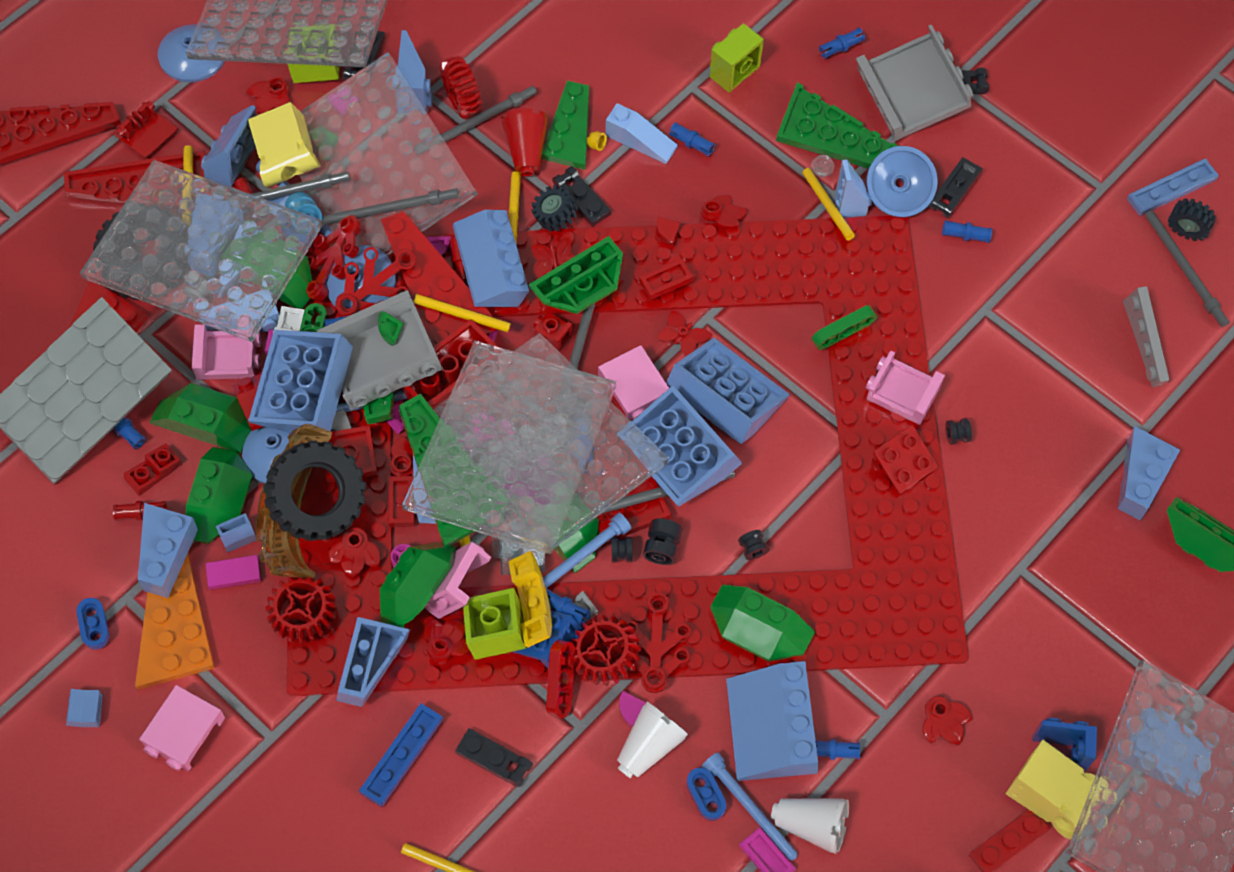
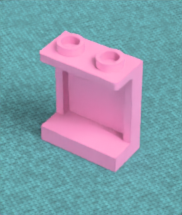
[192,324,261,380]
[598,345,669,423]
[866,351,945,425]
[424,542,491,619]
[140,685,225,772]

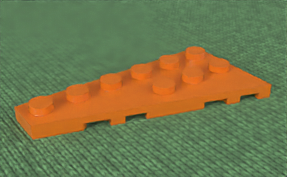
[135,554,215,690]

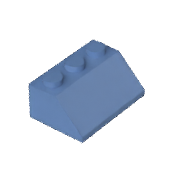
[201,105,257,187]

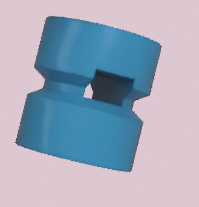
[285,192,322,233]

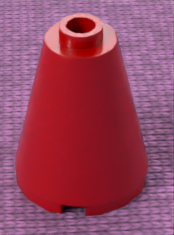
[501,108,548,177]

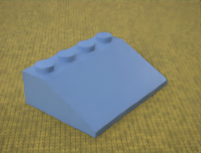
[249,330,353,439]
[666,338,790,444]
[617,385,742,507]
[726,661,818,781]

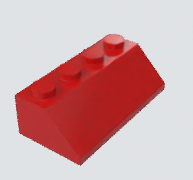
[401,319,504,415]

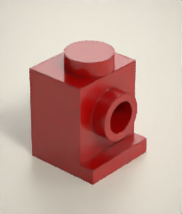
[533,312,572,353]

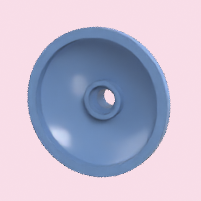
[158,24,227,82]
[866,146,938,217]
[325,245,397,313]
[242,426,308,484]

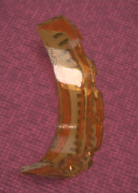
[256,424,332,578]

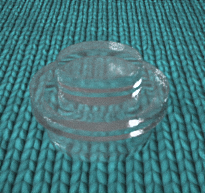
[811,155,834,178]

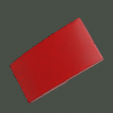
[124,443,181,495]

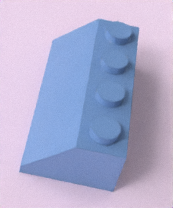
[452,210,529,307]

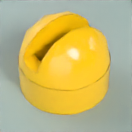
[587,131,607,151]

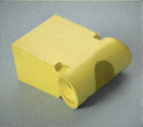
[248,102,321,188]
[1005,740,1107,840]

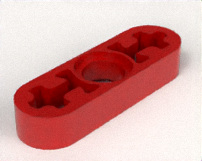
[546,640,576,718]

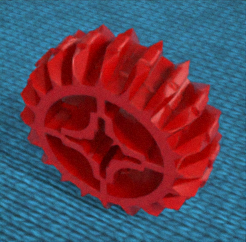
[439,56,483,119]
[265,574,337,644]
[571,615,641,686]

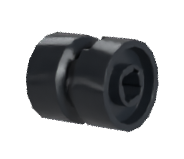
[643,518,683,565]

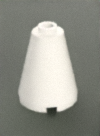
[617,702,688,778]
[771,798,849,854]

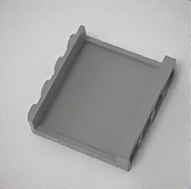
[856,24,973,141]
[317,290,443,410]

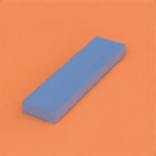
[1127,158,1219,216]

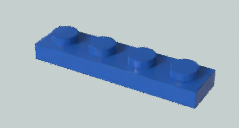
[359,703,443,808]

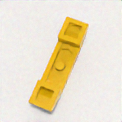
[508,551,552,648]

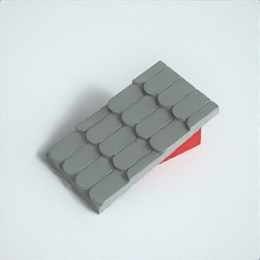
[0,297,172,485]

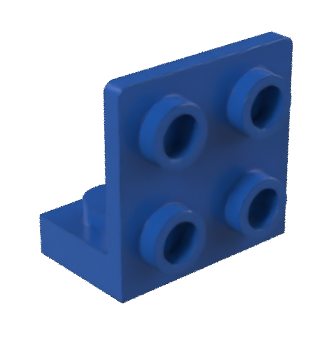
[513,610,584,676]
[1032,718,1097,773]

